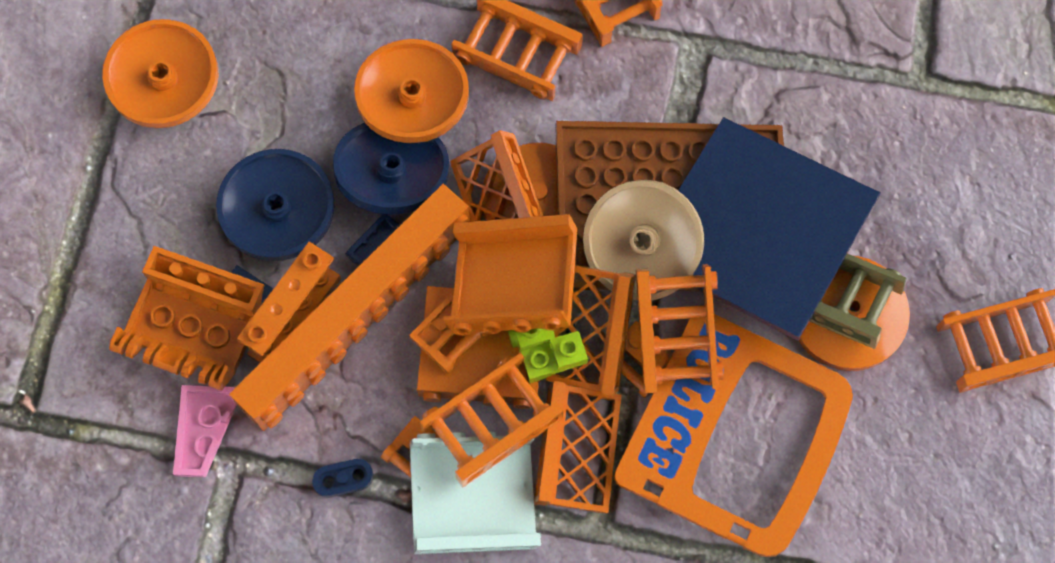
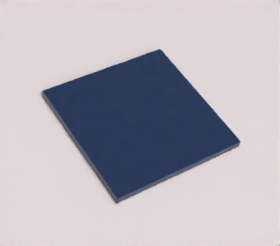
[678,117,881,341]

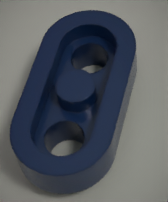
[312,459,374,498]

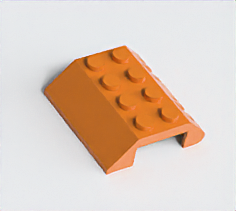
[109,246,264,391]

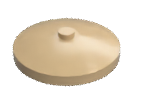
[583,180,704,300]

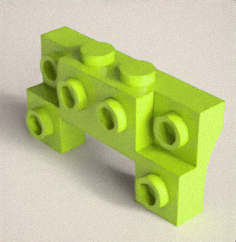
[508,328,588,384]

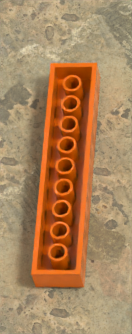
[229,183,470,431]

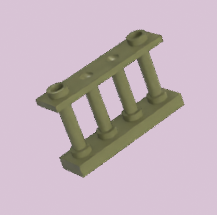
[810,254,907,349]

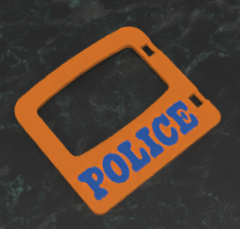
[614,314,853,557]

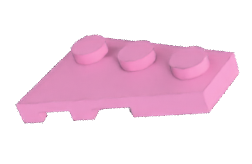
[173,385,237,477]

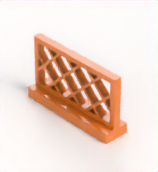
[450,130,543,222]
[546,265,636,396]
[534,381,622,514]

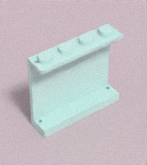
[410,432,541,554]

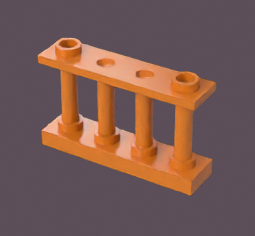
[451,0,583,101]
[573,0,663,47]
[237,241,341,364]
[635,264,723,393]
[936,288,1055,393]
[419,353,564,488]

